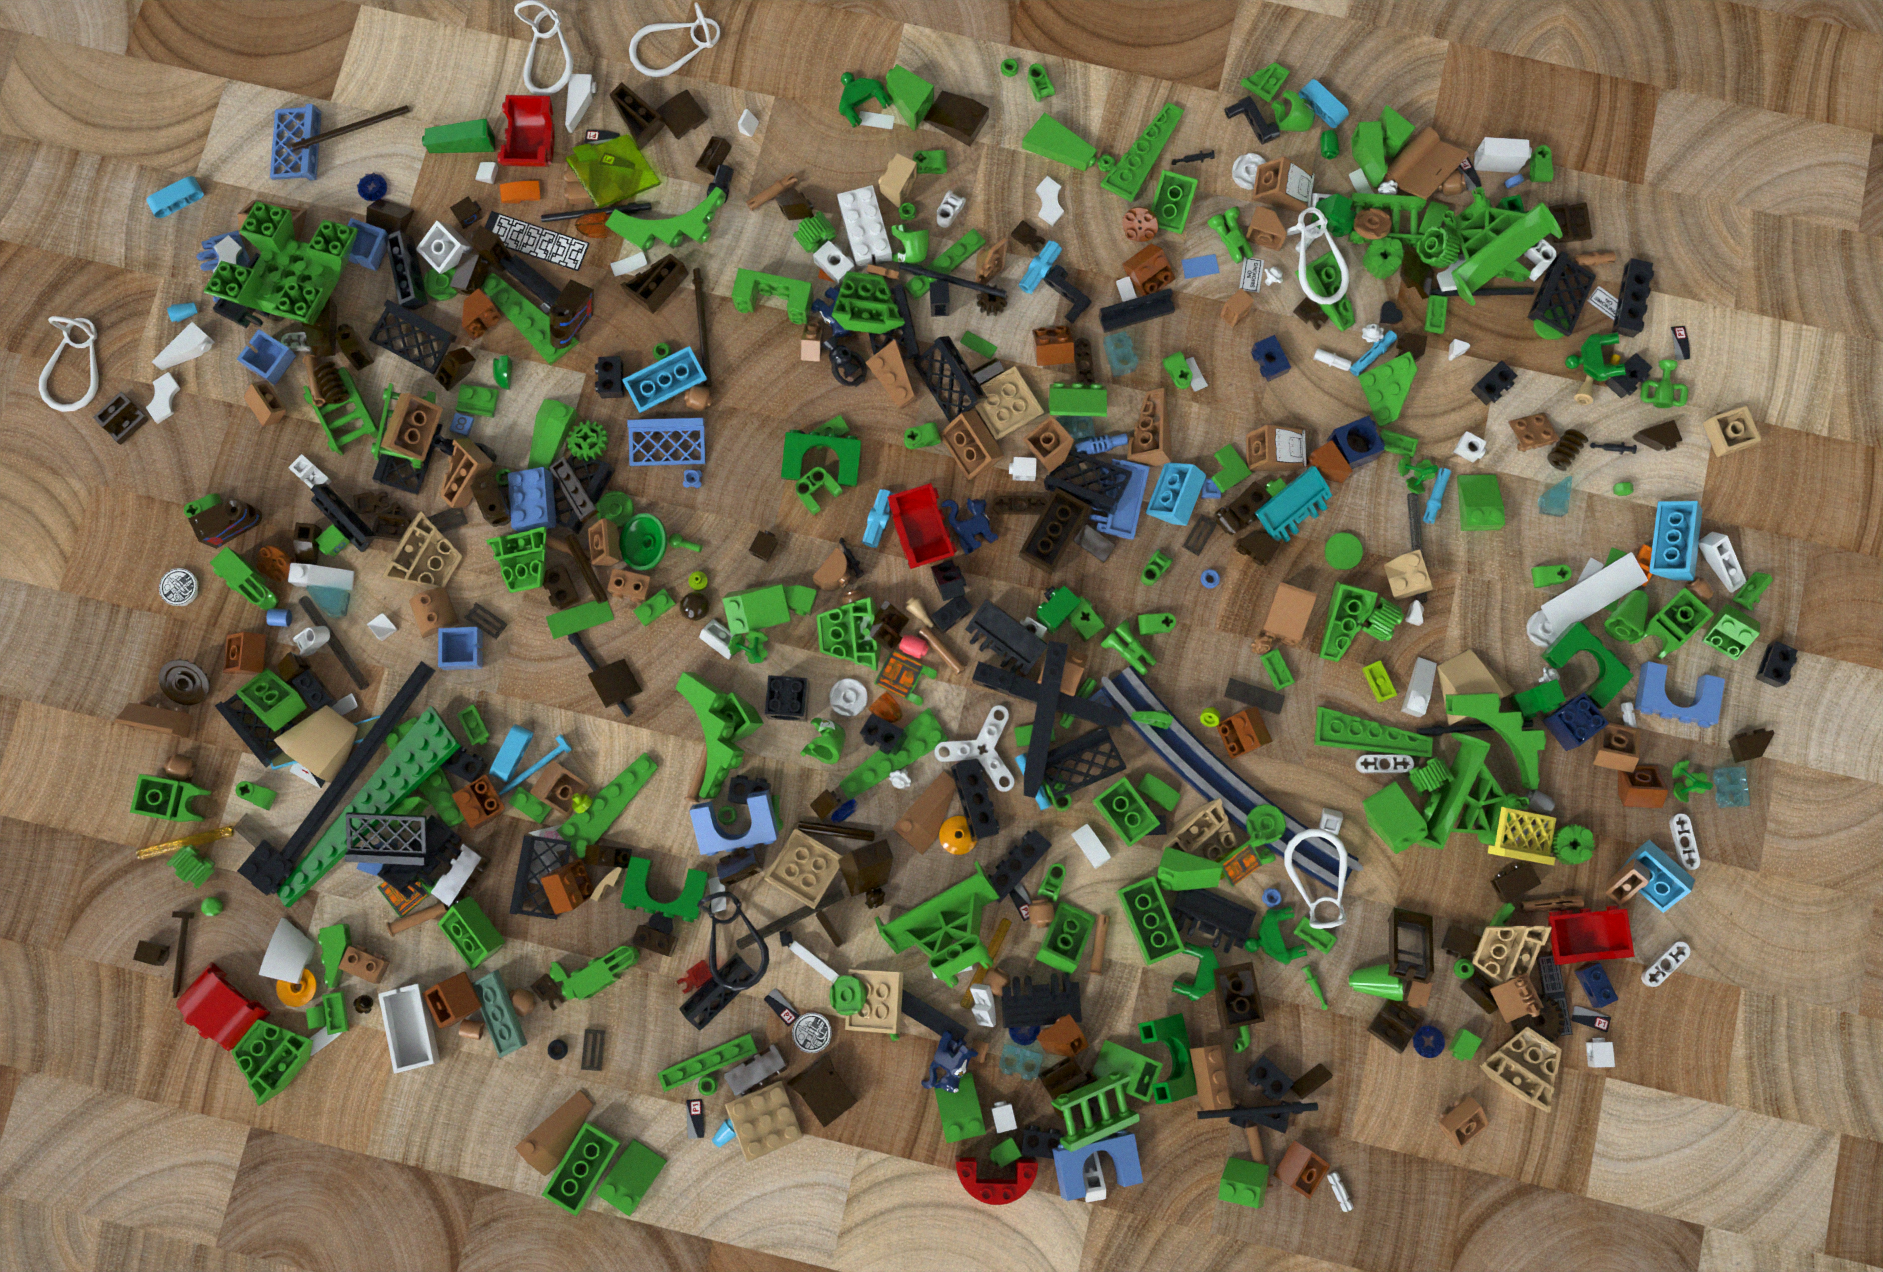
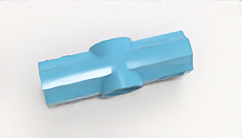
[1019,240,1062,294]
[862,489,894,548]

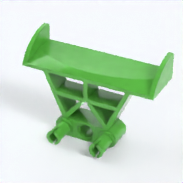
[1442,187,1563,306]
[1415,733,1530,850]
[874,861,1000,988]

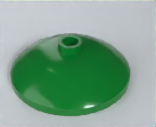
[620,513,668,571]

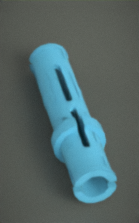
[1350,330,1398,376]
[1422,468,1451,524]
[1015,753,1052,811]

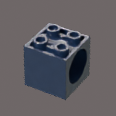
[1327,416,1385,469]
[1541,692,1609,751]

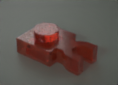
[676,960,713,994]

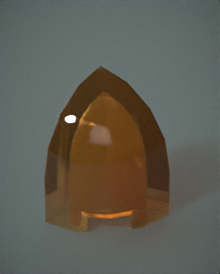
[574,212,608,238]
[868,691,903,723]

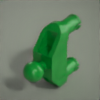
[839,72,893,128]
[1565,332,1626,382]
[1244,905,1307,965]
[1171,941,1220,1001]

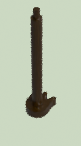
[172,911,195,998]

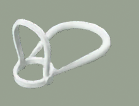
[514,0,574,96]
[629,2,720,77]
[1285,207,1349,304]
[39,316,99,412]
[1284,829,1348,929]

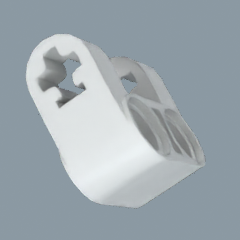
[1516,238,1556,282]

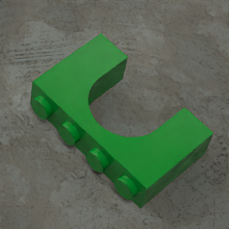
[781,429,861,487]
[1540,621,1634,709]
[620,856,710,923]
[1138,1013,1198,1105]

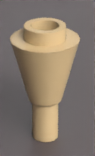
[1574,375,1594,405]
[906,596,934,628]

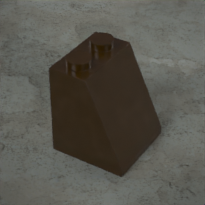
[838,839,894,897]

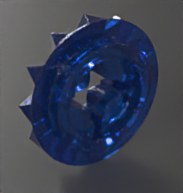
[357,172,387,201]
[831,799,858,823]
[1008,1026,1040,1046]
[1412,1026,1445,1058]

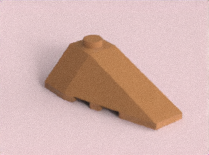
[975,238,1007,291]
[1127,388,1172,466]
[892,771,956,855]
[515,1090,594,1176]

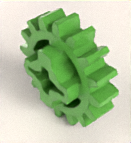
[567,420,609,461]

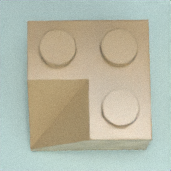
[878,153,917,208]
[1703,406,1761,458]
[1384,549,1433,601]

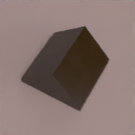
[366,198,414,235]

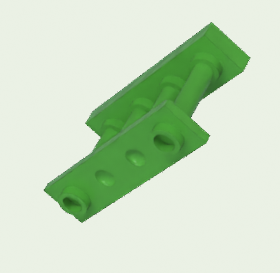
[1348,193,1426,247]
[303,366,379,456]
[371,383,437,469]
[1051,1071,1140,1152]

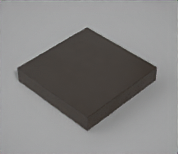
[815,910,845,948]

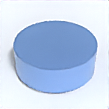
[1504,174,1524,189]

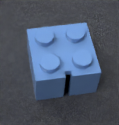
[347,218,388,271]
[237,329,297,386]
[438,627,483,670]

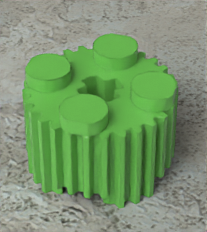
[793,211,837,253]
[1416,226,1460,268]
[1362,236,1404,280]
[1361,597,1404,641]
[1408,757,1454,798]
[1551,824,1595,865]
[167,844,215,889]

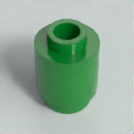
[1320,130,1340,160]

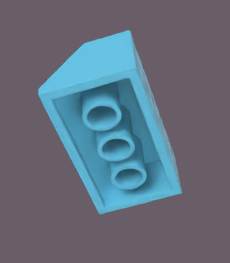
[622,346,707,413]
[1649,501,1702,581]

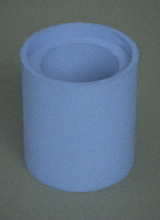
[267,608,292,627]

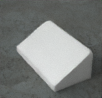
[699,619,736,660]

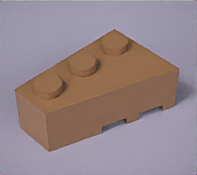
[865,339,917,409]
[440,438,493,508]

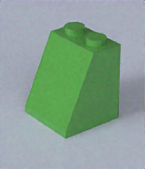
[886,64,934,131]
[1362,782,1429,854]

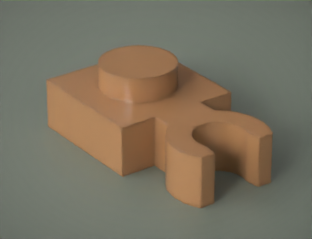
[866,264,900,280]

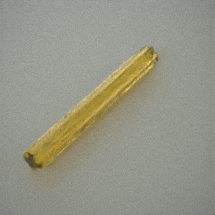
[136,826,235,860]
[960,918,1012,1009]

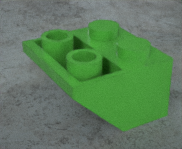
[1702,603,1760,661]

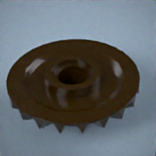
[158,658,210,705]
[1511,993,1565,1043]

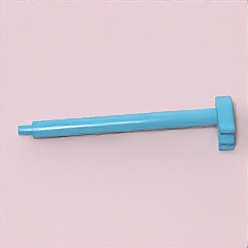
[499,734,572,795]

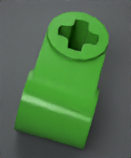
[1027,63,1055,102]
[1529,145,1553,182]
[913,150,947,174]
[1162,351,1193,389]
[904,422,941,450]
[184,493,223,518]
[1140,548,1174,586]
[1531,564,1572,588]
[1138,613,1176,636]
[1042,774,1072,812]
[235,781,278,811]
[1037,863,1066,902]

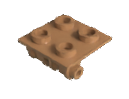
[1508,412,1560,452]
[1490,973,1543,1023]

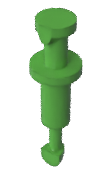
[1301,964,1328,1010]

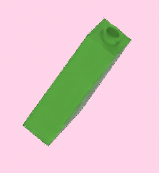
[1022,112,1097,171]

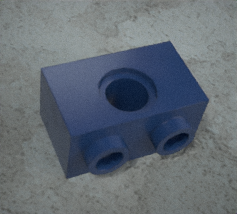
[1251,335,1291,382]
[1574,963,1619,1008]

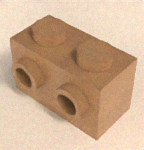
[244,380,287,426]
[607,568,653,604]
[1605,858,1650,906]
[338,944,390,984]

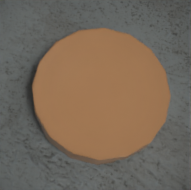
[1353,208,1392,239]

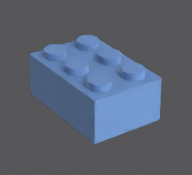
[508,467,556,533]

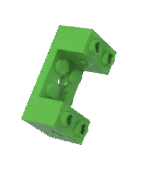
[731,268,814,324]

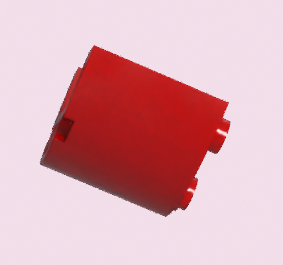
[497,95,555,167]
[887,483,957,569]
[1547,905,1635,965]
[176,962,271,1051]
[955,1157,1038,1205]

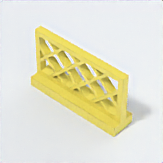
[1488,807,1556,865]

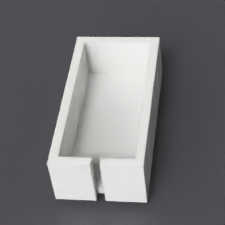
[837,185,892,270]
[378,984,440,1074]

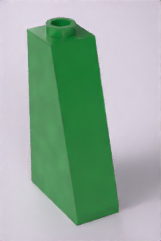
[422,119,495,153]

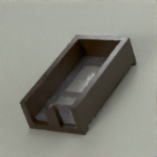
[1388,907,1434,984]

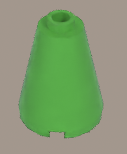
[1604,590,1649,644]
[1349,963,1403,1001]

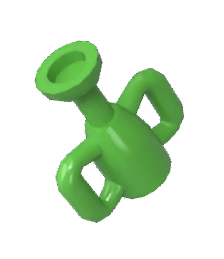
[1640,360,1689,409]

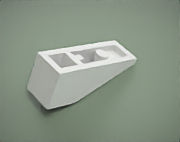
[565,74,597,133]
[152,322,214,370]
[1699,532,1747,593]
[288,563,355,591]
[1401,657,1437,717]
[1083,1151,1106,1203]

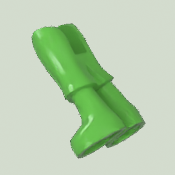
[1207,206,1254,264]
[1100,619,1157,676]

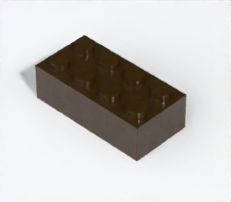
[1018,487,1090,575]

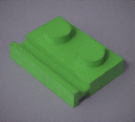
[455,384,499,418]

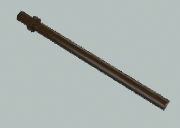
[291,105,410,151]
[692,268,712,387]

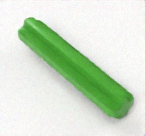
[1059,677,1097,729]

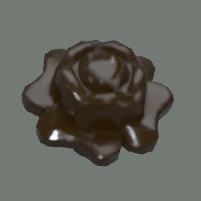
[865,888,885,909]

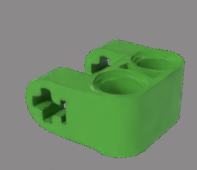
[795,467,843,516]

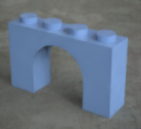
[1634,661,1725,728]
[689,790,779,856]
[1052,1129,1143,1201]

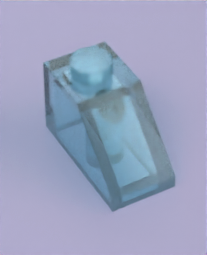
[1538,476,1572,517]
[306,585,350,618]

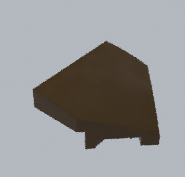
[372,501,412,542]

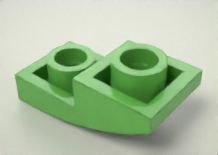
[1418,201,1449,235]
[1136,773,1181,811]
[1489,903,1515,926]
[549,961,578,1000]

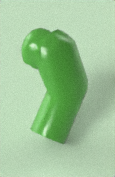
[1232,1025,1251,1053]

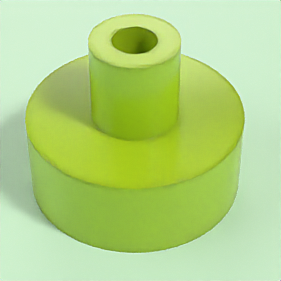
[688,571,708,591]
[1200,707,1221,727]
[572,793,592,814]

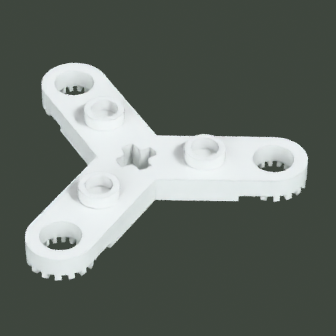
[934,705,1014,792]

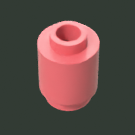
[899,635,929,659]

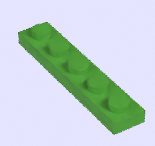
[904,228,986,301]
[657,1033,758,1092]

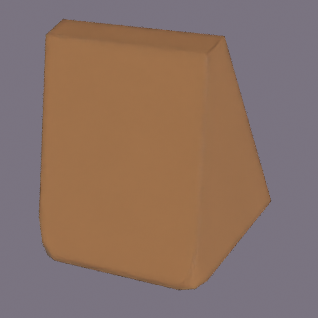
[971,1039,989,1063]

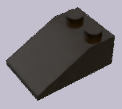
[923,90,989,147]
[716,848,763,887]
[1213,962,1265,1030]

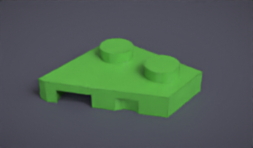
[1240,62,1290,103]
[1131,710,1173,729]

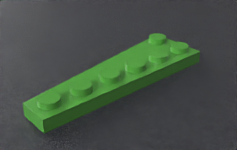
[1100,102,1184,203]
[481,273,579,366]
[1314,707,1433,758]
[839,708,949,801]
[385,717,466,828]
[556,753,659,860]

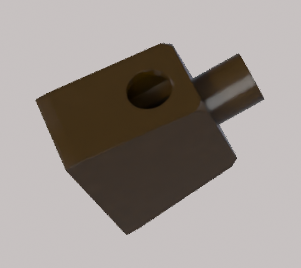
[335,324,374,371]

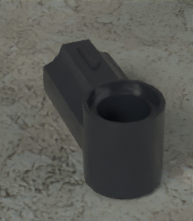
[707,164,734,204]

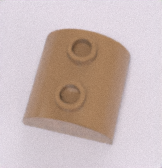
[813,547,850,591]
[409,588,459,638]
[1438,1097,1489,1150]

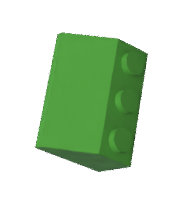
[1048,381,1107,417]
[437,896,505,971]

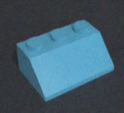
[1145,463,1206,526]
[1618,840,1695,913]

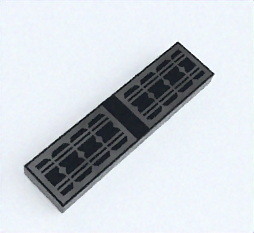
[1536,955,1573,1036]

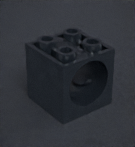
[765,675,810,722]

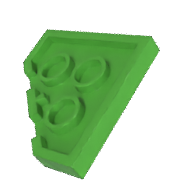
[1358,351,1418,427]

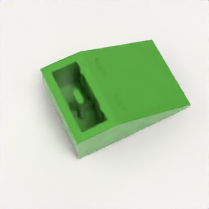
[1351,121,1388,189]
[1092,1040,1163,1102]

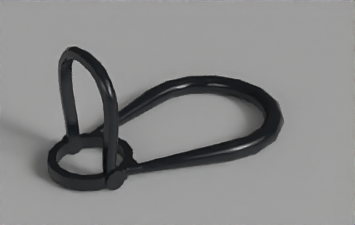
[697,891,770,991]

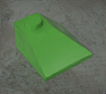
[720,692,764,743]
[386,796,431,832]

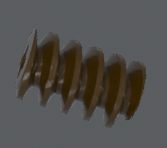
[313,361,350,405]
[1547,429,1588,471]

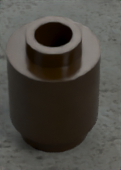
[1214,507,1242,535]

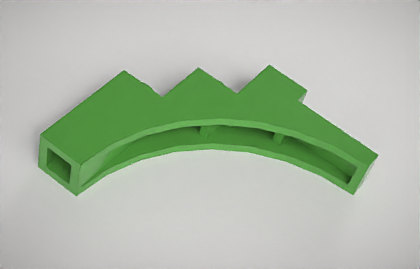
[605,187,726,253]
[675,672,745,799]
[1446,692,1546,789]

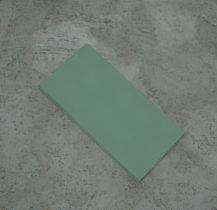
[472,970,528,1058]

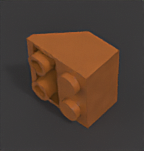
[1122,243,1176,296]
[462,288,501,341]
[1032,325,1074,366]
[1216,706,1273,760]
[452,774,506,830]
[540,858,594,914]
[422,971,483,1029]
[1036,1014,1089,1057]

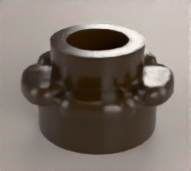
[353,995,373,1014]

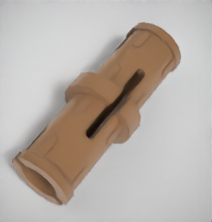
[1575,251,1616,266]

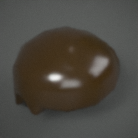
[679,592,710,621]

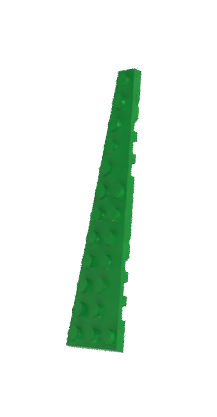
[276,705,461,908]

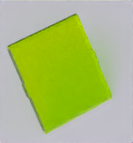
[565,134,661,208]

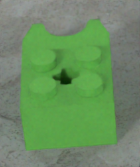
[1639,587,1714,660]
[130,774,212,822]

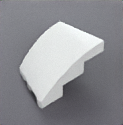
[259,918,316,984]

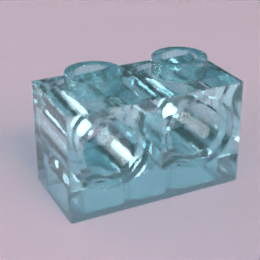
[1103,331,1138,377]
[1056,415,1095,443]
[1713,767,1750,809]
[998,1043,1043,1081]

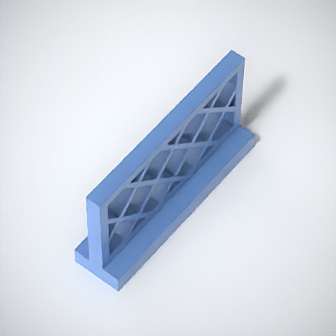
[270,104,321,180]
[627,418,706,466]

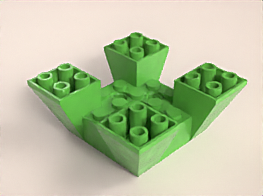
[204,201,358,325]

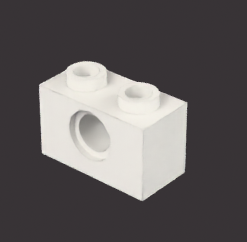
[813,240,855,287]

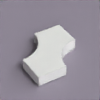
[1035,176,1064,227]
[213,235,243,273]
[1437,254,1466,292]
[146,372,181,424]

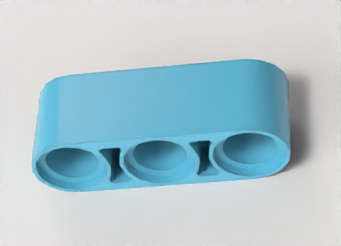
[1298,79,1349,128]
[146,176,204,218]
[489,724,533,783]

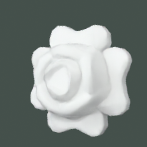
[1378,180,1398,195]
[1264,266,1283,286]
[1362,324,1384,342]
[1538,666,1560,685]
[889,769,911,789]

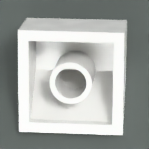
[416,221,473,274]

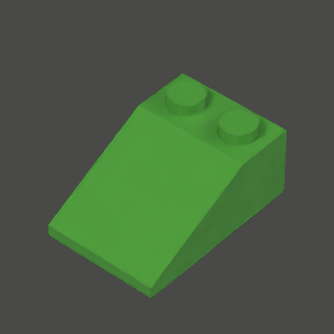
[1151,170,1199,234]
[1457,475,1505,531]
[722,583,791,635]
[236,668,307,732]
[1091,776,1160,847]
[1156,847,1224,891]
[1035,901,1096,976]
[934,1072,986,1143]
[596,1139,667,1217]

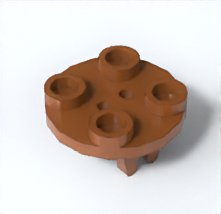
[1122,206,1159,242]
[257,545,295,582]

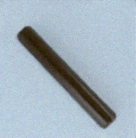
[565,534,608,604]
[798,821,875,841]

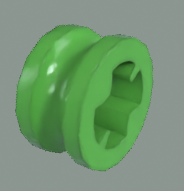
[496,468,512,487]

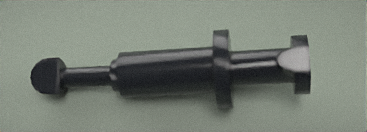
[1171,150,1215,165]
[1590,442,1637,455]
[839,537,864,578]

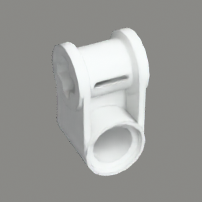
[937,190,966,228]
[293,626,330,657]

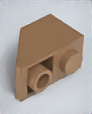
[801,323,823,361]

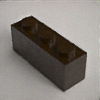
[470,225,512,272]

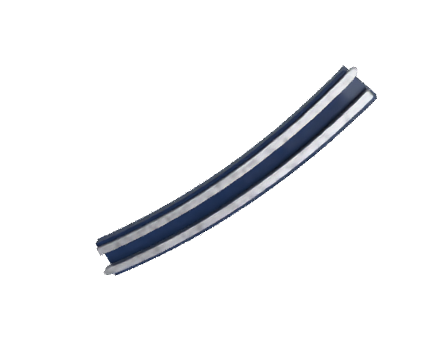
[1101,665,1363,893]

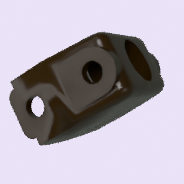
[470,475,511,527]

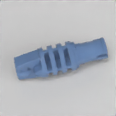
[1075,433,1128,456]

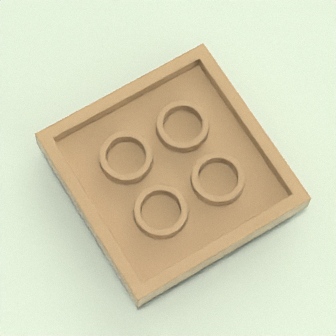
[967,366,1044,442]
[764,828,843,909]
[845,969,903,1034]
[725,1081,803,1162]

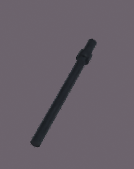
[541,202,652,222]
[899,262,1007,298]
[1430,287,1534,297]
[568,632,633,718]
[1417,719,1533,736]
[1197,1101,1318,1119]

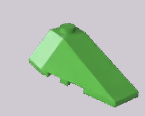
[1295,250,1356,332]
[527,399,578,471]
[1319,581,1378,662]

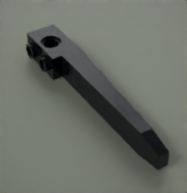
[1024,640,1068,798]
[972,661,1124,728]

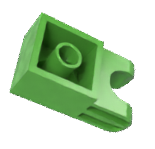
[209,546,279,611]
[567,946,640,1000]

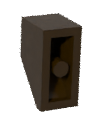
[1632,420,1683,452]
[1441,926,1482,958]

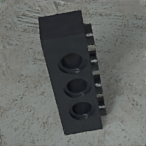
[385,230,428,311]
[1612,258,1654,338]
[951,758,1000,842]
[988,829,1052,904]

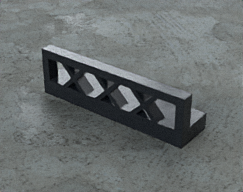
[500,254,561,307]
[1098,288,1175,333]
[311,483,377,552]
[679,953,756,1031]
[901,989,969,1041]

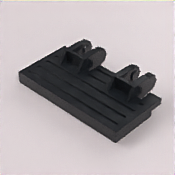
[213,252,270,328]
[965,598,1048,675]
[377,815,462,899]
[1170,888,1256,954]
[1001,973,1082,1028]

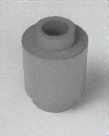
[1524,789,1555,815]

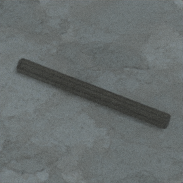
[1407,493,1428,604]
[299,596,370,691]
[736,889,845,950]

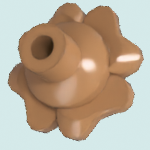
[1251,635,1273,654]

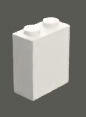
[1474,137,1532,173]

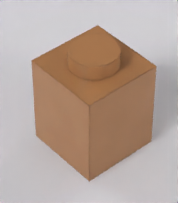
[1403,980,1433,1009]

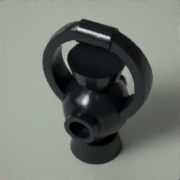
[821,334,867,387]

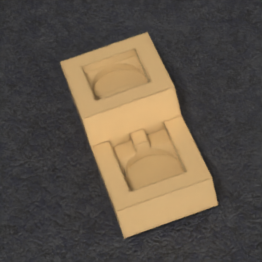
[590,867,625,902]

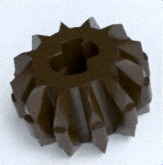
[977,284,1008,317]

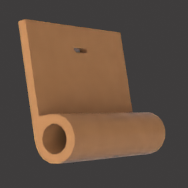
[1383,127,1469,200]

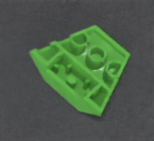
[831,271,905,334]
[486,527,547,593]
[816,596,881,671]
[231,1019,313,1106]

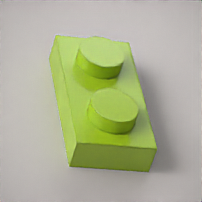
[1362,660,1397,704]

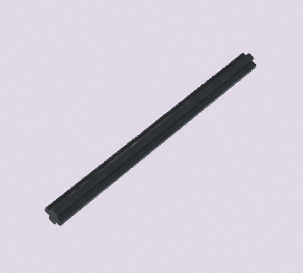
[280,661,436,863]

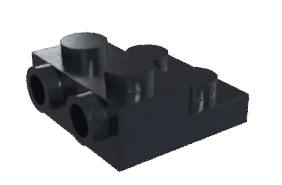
[237,839,296,896]

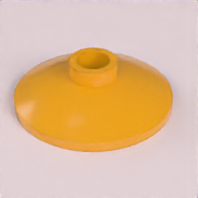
[939,816,977,855]
[276,968,317,1007]

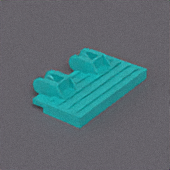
[1255,466,1333,543]

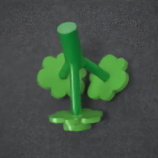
[1398,455,1438,494]
[728,630,768,664]
[1672,760,1713,803]

